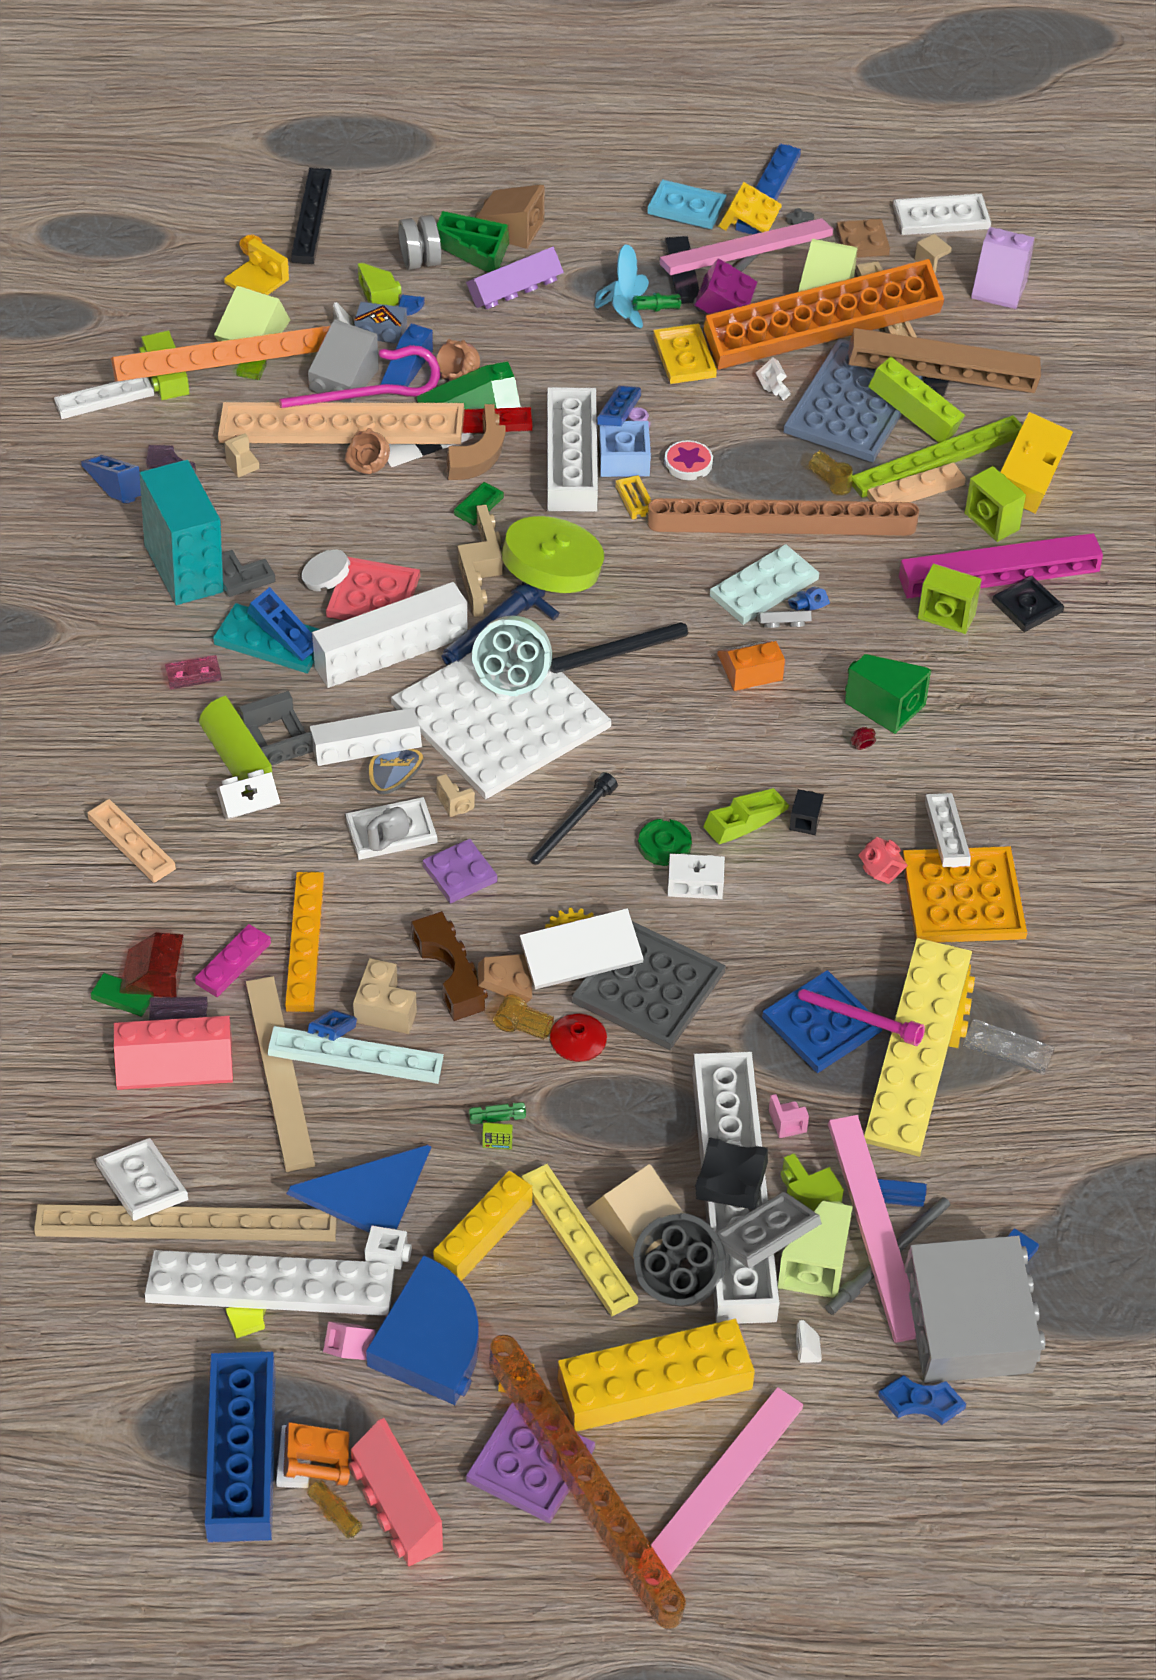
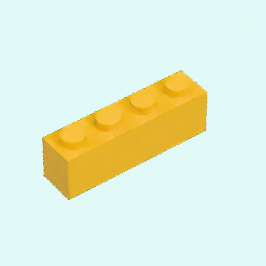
[434,1170,533,1281]

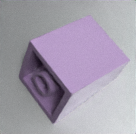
[971,227,1035,309]

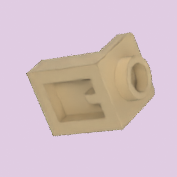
[437,774,475,817]

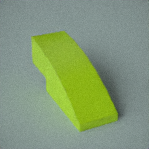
[703,788,789,844]

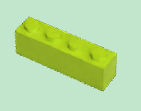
[868,357,965,443]

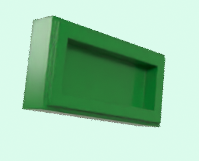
[454,482,504,526]
[91,973,155,1017]

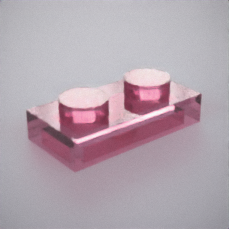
[165,655,222,690]

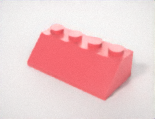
[114,1016,233,1090]
[349,1418,443,1567]

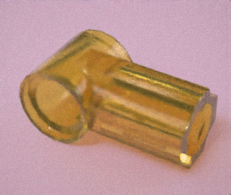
[809,451,853,495]
[493,994,554,1040]

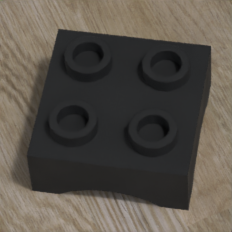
[695,1137,768,1210]

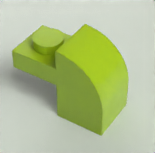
[781,1153,844,1211]

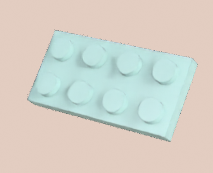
[710,544,819,625]

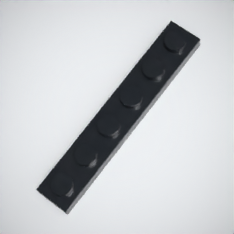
[291,168,332,264]

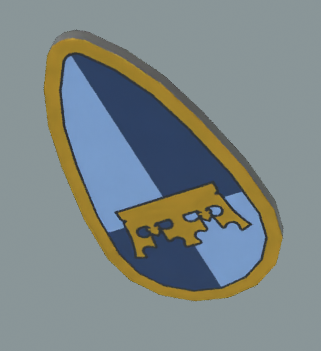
[369,749,423,795]

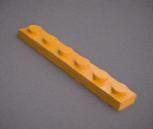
[285,872,324,1012]

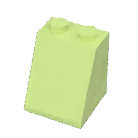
[798,239,858,292]
[214,286,290,342]
[778,1201,853,1298]

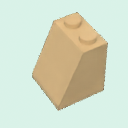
[587,1164,684,1259]

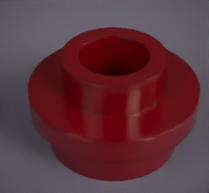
[850,727,876,750]

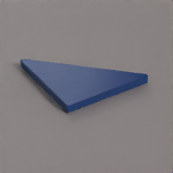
[286,1145,431,1233]

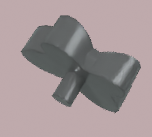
[786,208,814,225]

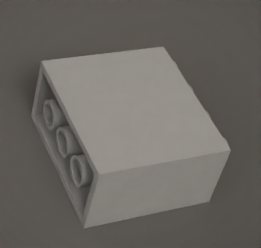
[904,1236,1045,1383]

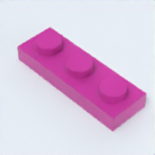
[195,924,271,998]

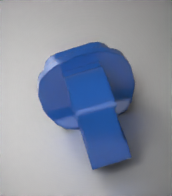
[788,586,830,611]

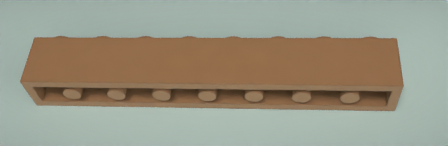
[849,328,1041,393]

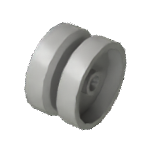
[398,215,441,270]

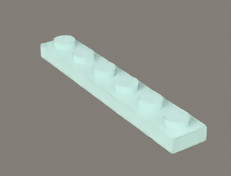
[268,1026,444,1084]

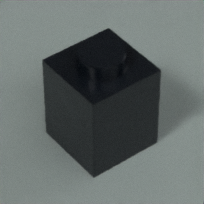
[789,789,824,836]

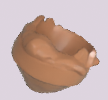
[436,339,480,381]
[345,428,390,474]

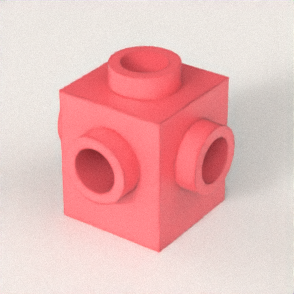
[858,837,908,884]

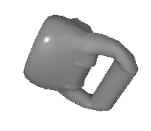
[367,807,409,851]

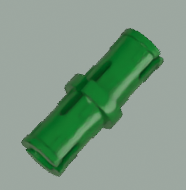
[632,293,681,312]

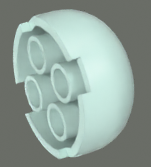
[472,616,552,696]

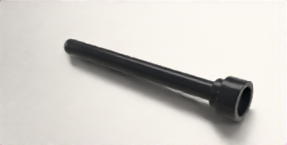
[530,772,618,865]

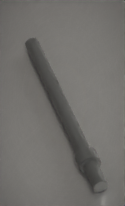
[825,1197,950,1315]

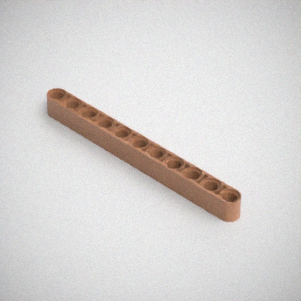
[648,498,919,536]

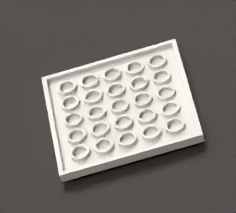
[391,644,611,800]

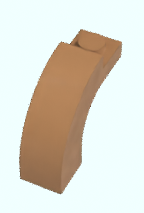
[446,404,506,480]

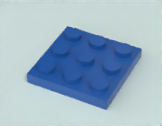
[762,970,882,1073]

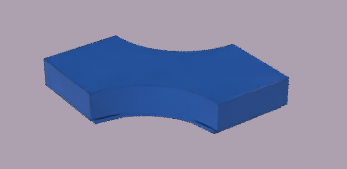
[878,1375,966,1425]

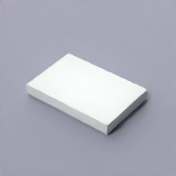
[345,797,438,860]
[96,1138,188,1221]

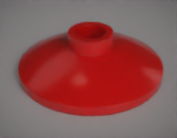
[550,1013,607,1062]

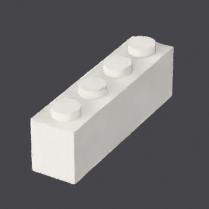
[310,708,422,766]

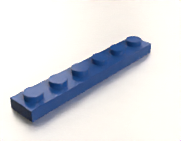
[736,143,801,235]

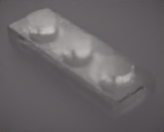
[963,1019,1055,1075]

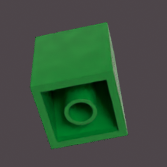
[845,654,931,734]

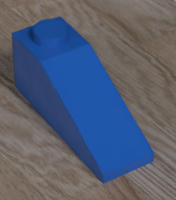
[380,323,433,387]
[81,455,141,503]
[247,587,314,661]

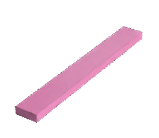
[660,218,833,275]
[828,1115,916,1343]
[631,1387,803,1592]

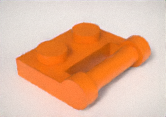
[283,1423,350,1486]

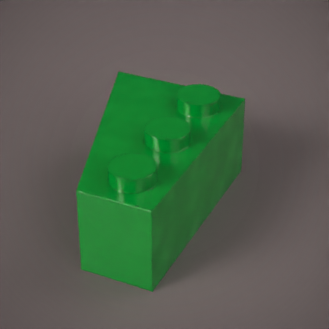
[437,211,509,273]

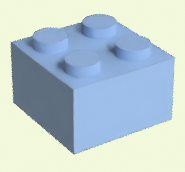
[599,421,651,477]

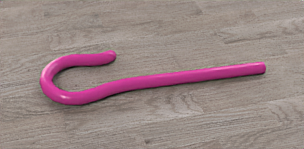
[279,345,440,408]

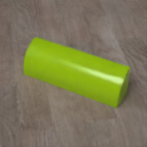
[199,695,273,794]

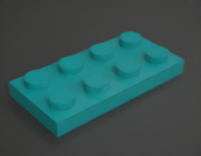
[213,603,320,674]

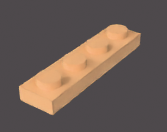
[867,463,966,502]
[87,799,176,883]

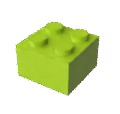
[965,466,1026,542]
[918,563,982,634]

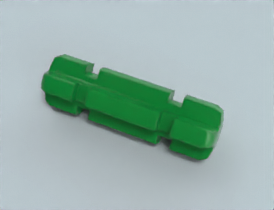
[469,1102,526,1124]

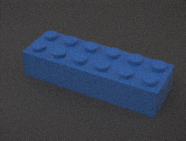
[205,1352,276,1542]

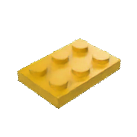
[653,323,717,384]

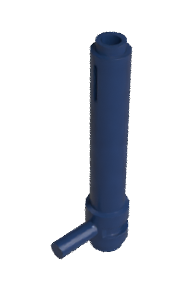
[442,582,560,666]

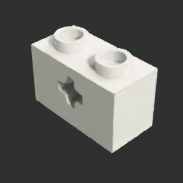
[216,770,280,820]
[668,854,725,899]

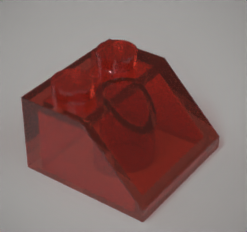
[120,932,184,998]

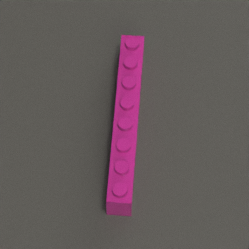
[899,533,1103,599]

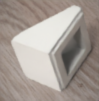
[333,302,354,326]
[796,1320,822,1363]

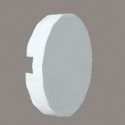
[302,549,350,591]

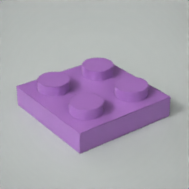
[423,839,497,904]

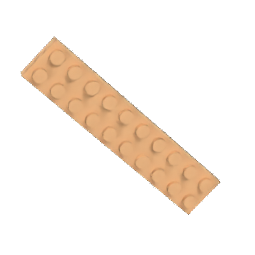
[218,402,464,444]

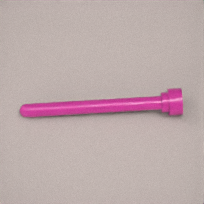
[798,989,925,1046]

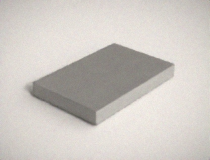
[714,1192,822,1269]

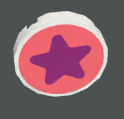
[664,440,713,481]

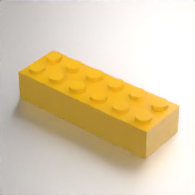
[558,1319,755,1432]

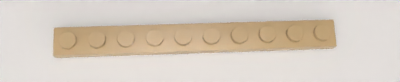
[34,1204,337,1241]

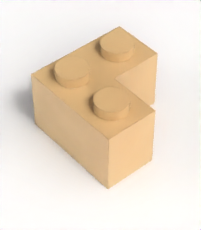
[353,958,417,1034]

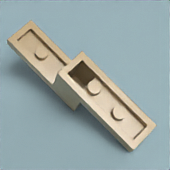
[458,505,504,617]

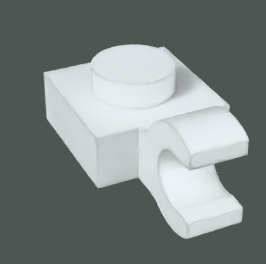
[756,357,791,401]

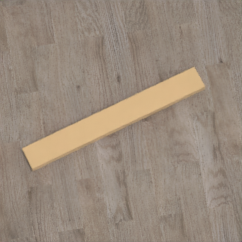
[246,976,315,1172]

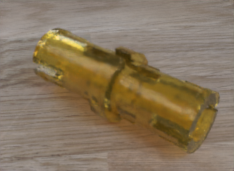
[307,1480,362,1539]

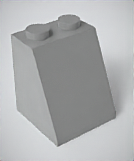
[308,319,379,403]

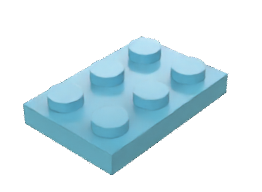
[648,179,726,229]

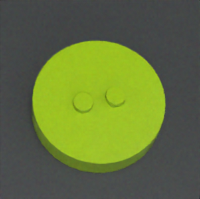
[501,516,604,593]

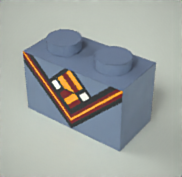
[354,302,407,344]

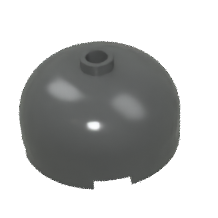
[633,1213,726,1307]

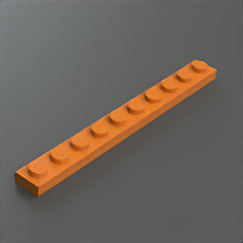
[111,326,331,382]

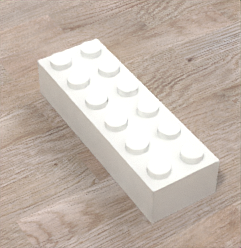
[547,388,598,511]
[312,582,468,688]

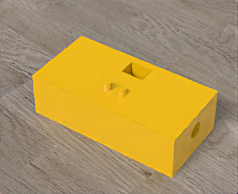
[1000,412,1073,513]

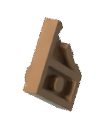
[478,954,532,1004]

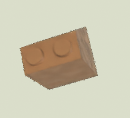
[475,185,545,249]

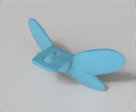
[595,245,649,328]

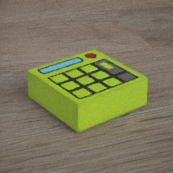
[483,1123,513,1150]

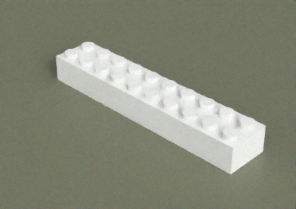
[692,1052,779,1324]

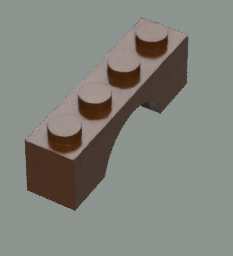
[411,911,488,1021]

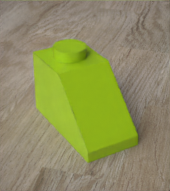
[358,263,402,306]

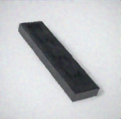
[665,236,699,304]

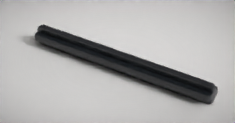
[550,622,688,673]

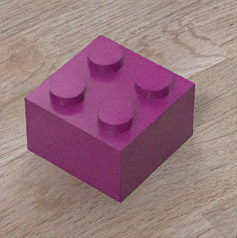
[695,258,758,314]

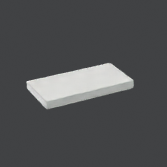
[893,194,991,235]
[520,908,643,989]

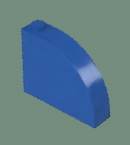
[366,1255,479,1405]

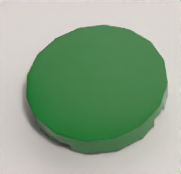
[638,819,692,866]

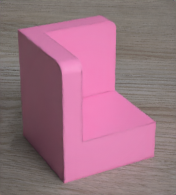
[769,1094,809,1138]
[323,1322,376,1360]

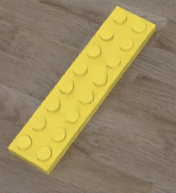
[864,938,972,1157]

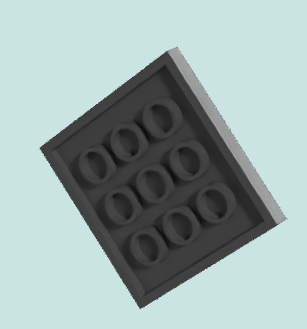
[572,921,726,1050]

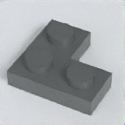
[222,550,276,597]

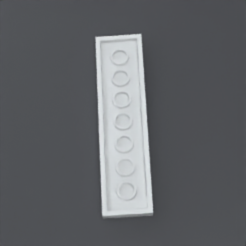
[145,1250,395,1315]

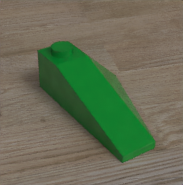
[416,361,520,409]

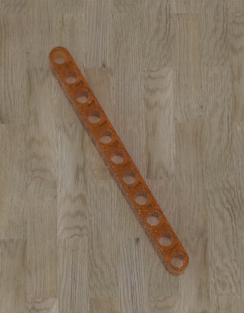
[489,1334,686,1629]

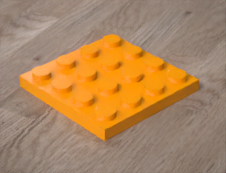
[902,846,1027,943]

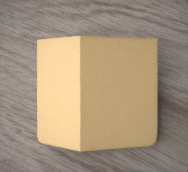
[915,234,951,273]
[224,434,259,477]

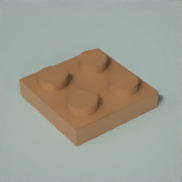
[836,219,890,258]

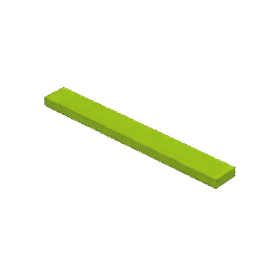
[849,415,1022,498]

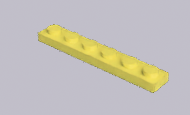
[522,1164,638,1317]

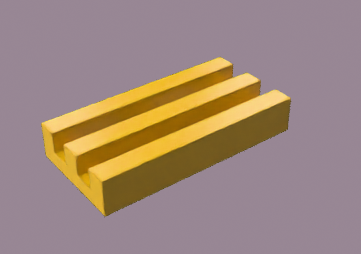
[615,475,652,520]

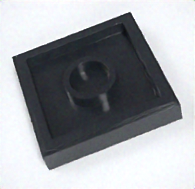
[992,576,1064,633]

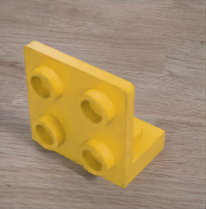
[718,182,782,232]
[224,238,289,295]

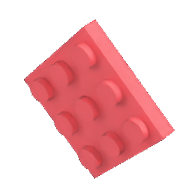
[326,557,420,620]

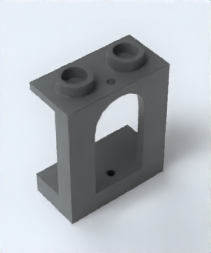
[239,691,313,765]

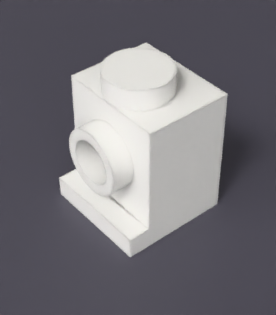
[365,1226,412,1270]

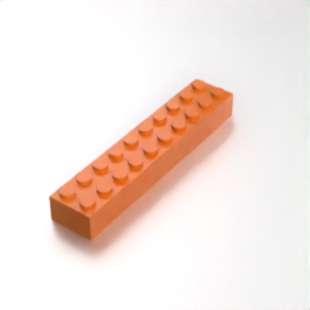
[703,259,945,370]

